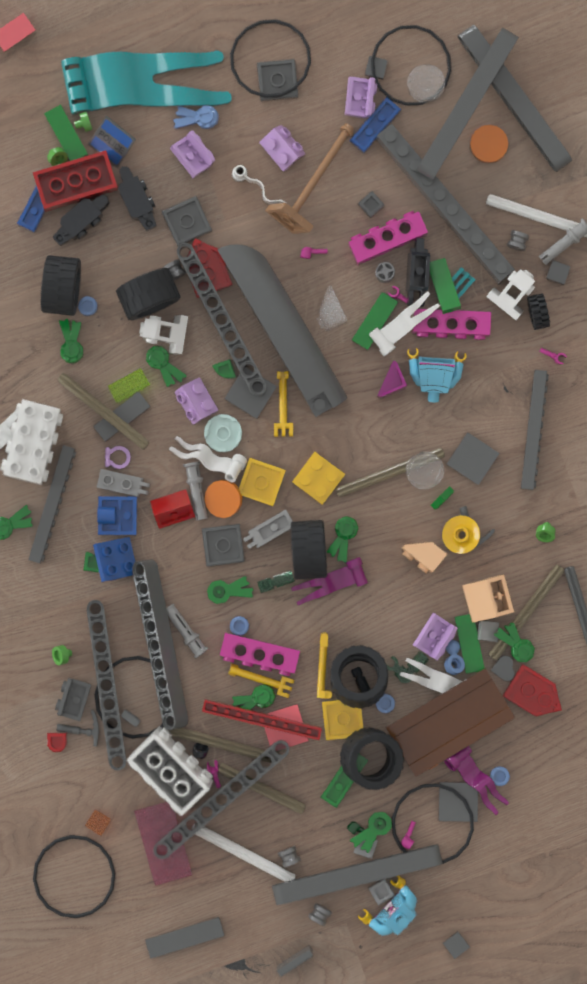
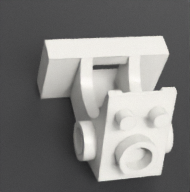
[486,269,535,320]
[140,315,188,355]

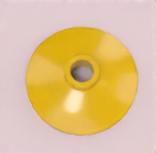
[442,515,480,554]

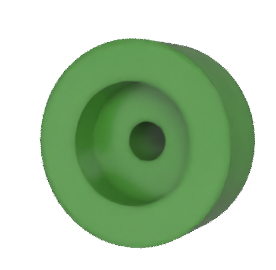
[74,111,93,132]
[47,147,68,166]
[536,522,556,542]
[52,645,72,665]

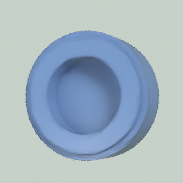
[78,296,98,316]
[230,616,249,636]
[376,694,395,713]
[490,766,510,786]

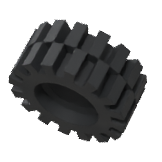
[527,293,550,330]

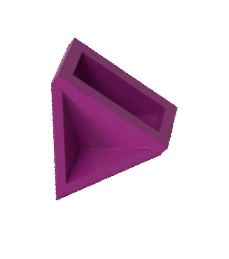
[377,361,407,398]

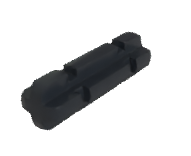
[351,667,371,693]

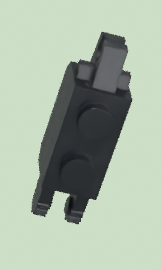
[118,166,157,231]
[53,194,110,246]
[406,238,430,307]

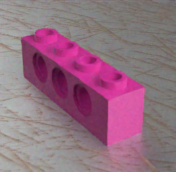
[348,211,428,265]
[413,309,491,340]
[220,633,300,676]

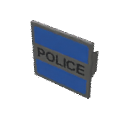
[88,116,136,168]

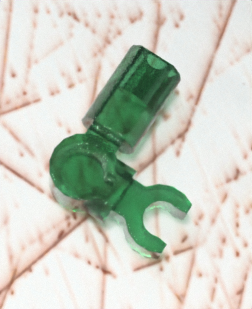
[257,570,295,593]
[386,651,429,684]

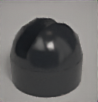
[193,743,209,759]

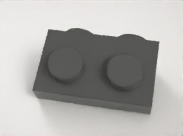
[55,678,92,721]

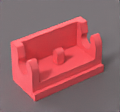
[0,13,36,52]

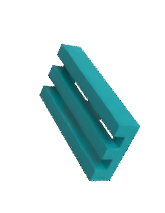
[436,267,476,298]

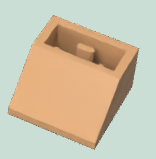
[401,542,447,573]
[462,575,514,623]

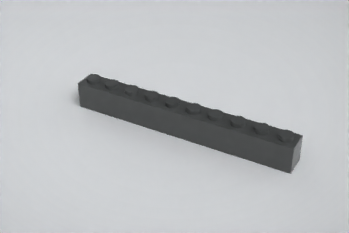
[376,123,515,285]

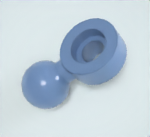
[444,640,465,675]

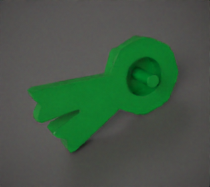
[59,319,83,363]
[146,345,186,387]
[0,505,33,540]
[326,516,359,563]
[207,576,253,604]
[494,622,535,663]
[232,684,276,710]
[349,812,392,853]

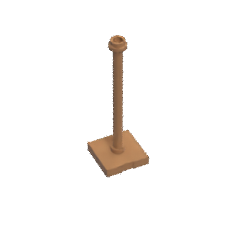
[265,124,354,234]

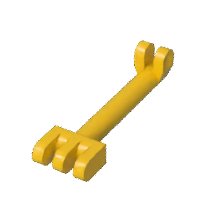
[274,371,293,437]
[317,632,332,699]
[228,663,295,698]

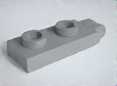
[96,469,150,497]
[243,510,293,549]

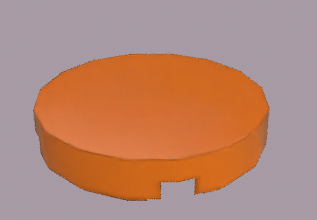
[470,125,508,163]
[204,479,242,518]

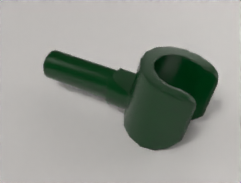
[347,821,365,835]

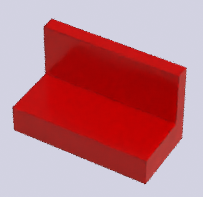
[150,489,195,529]

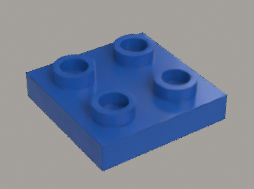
[97,496,137,535]
[93,537,135,582]

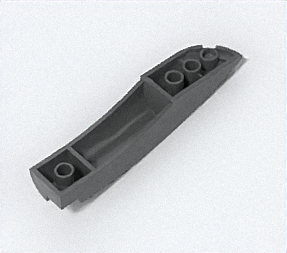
[217,244,348,417]

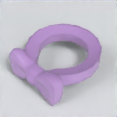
[105,446,131,469]

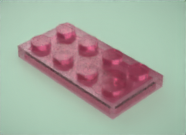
[134,802,193,886]

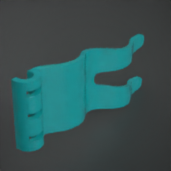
[61,51,232,115]

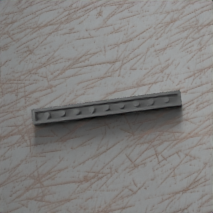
[521,370,549,490]
[28,445,77,564]

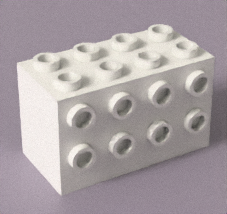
[1,399,63,486]
[127,726,213,816]

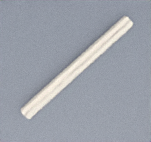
[486,194,587,237]
[191,822,296,882]

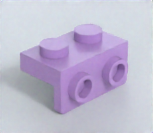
[345,76,377,119]
[259,125,305,172]
[170,130,215,178]
[175,377,218,425]
[413,613,458,660]

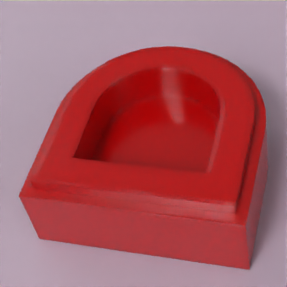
[47,733,67,752]

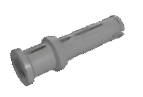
[539,218,587,265]
[183,461,208,520]
[166,604,209,659]

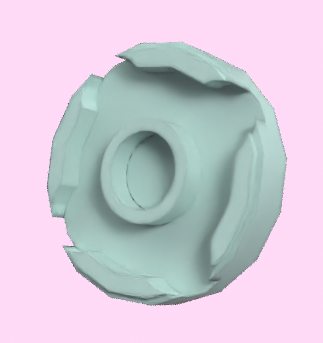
[204,414,242,453]

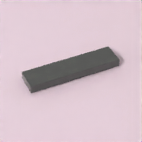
[145,917,225,959]

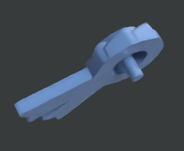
[173,106,219,129]

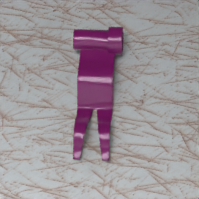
[291,557,368,605]
[444,746,509,815]

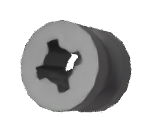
[507,230,529,251]
[163,259,186,280]
[375,262,395,283]
[278,846,301,868]
[308,903,332,926]

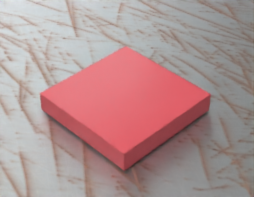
[264,704,309,751]

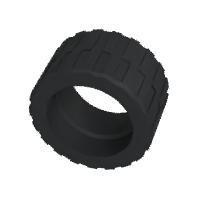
[41,255,81,316]
[116,268,181,321]
[291,520,327,580]
[330,645,388,709]
[340,727,404,790]

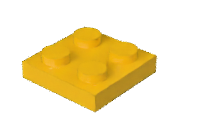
[292,452,345,505]
[239,458,286,506]
[322,700,363,740]

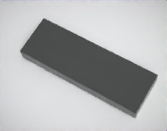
[93,391,150,442]

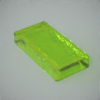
[108,368,150,403]

